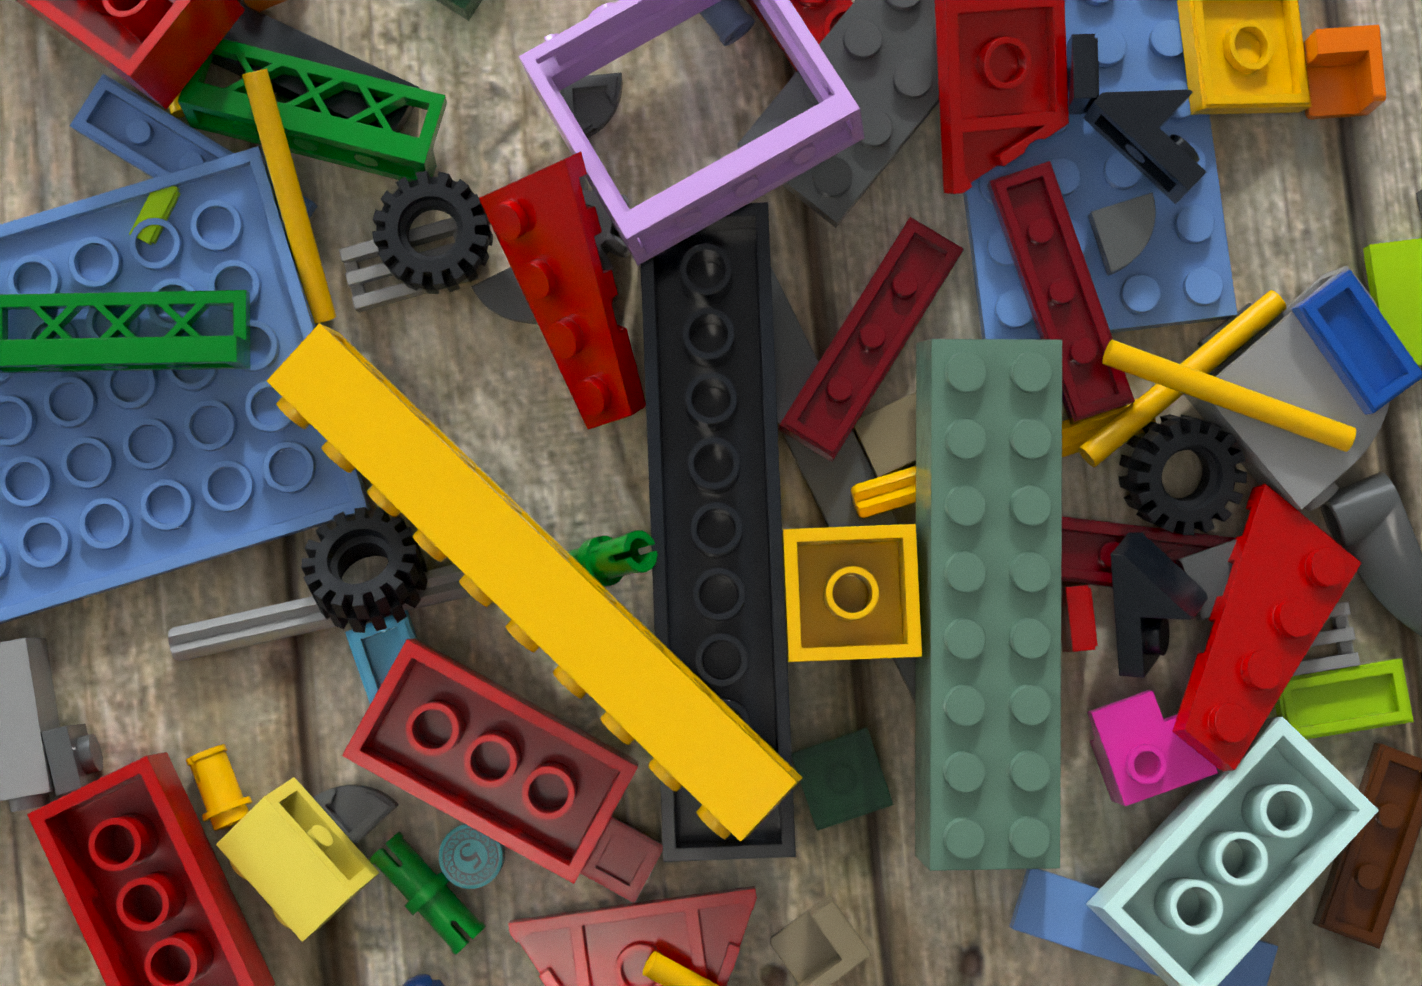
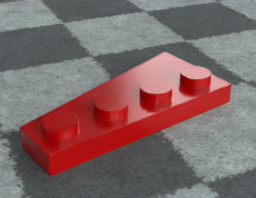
[1172,484,1361,771]

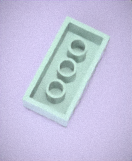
[1086,717,1379,986]

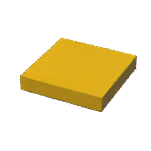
[1177,0,1312,115]

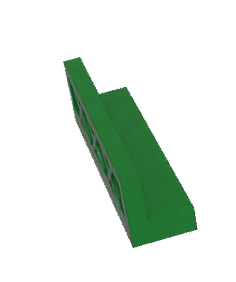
[178,39,447,182]
[0,290,250,373]

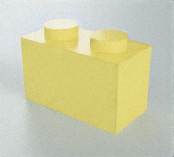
[216,777,380,942]

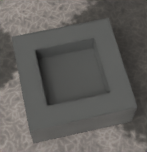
[41,724,103,796]

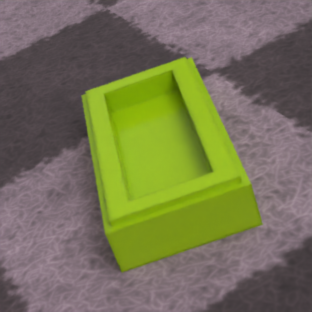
[1363,238,1422,367]
[1275,659,1414,740]

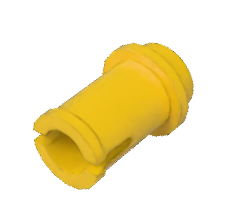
[186,744,252,831]

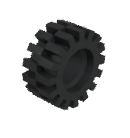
[372,171,493,294]
[1118,414,1247,535]
[301,507,428,633]

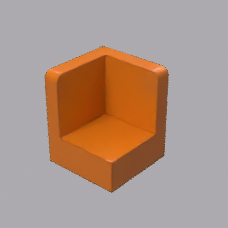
[1303,25,1386,120]

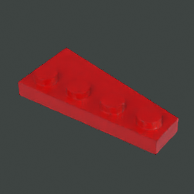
[479,151,646,430]

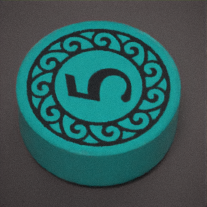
[439,824,505,889]

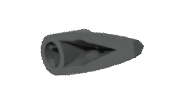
[1320,472,1422,637]

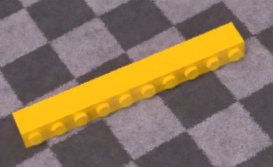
[267,323,803,842]

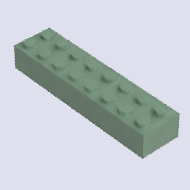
[915,339,1062,871]

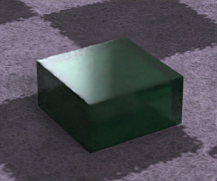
[791,727,894,831]

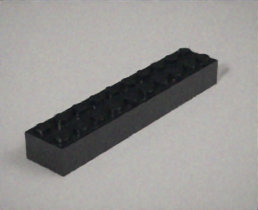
[641,202,796,862]

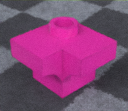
[1087,690,1218,806]

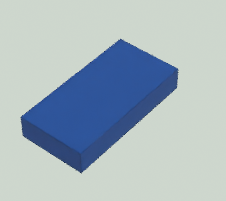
[1291,269,1422,415]

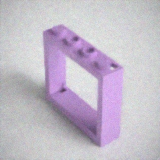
[519,0,864,265]

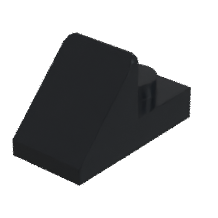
[1083,90,1206,204]
[1110,532,1208,678]

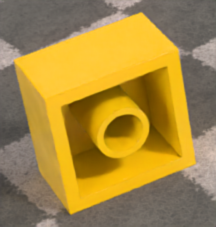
[782,524,922,662]

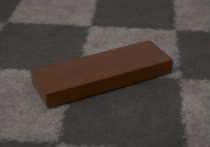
[1312,743,1422,949]

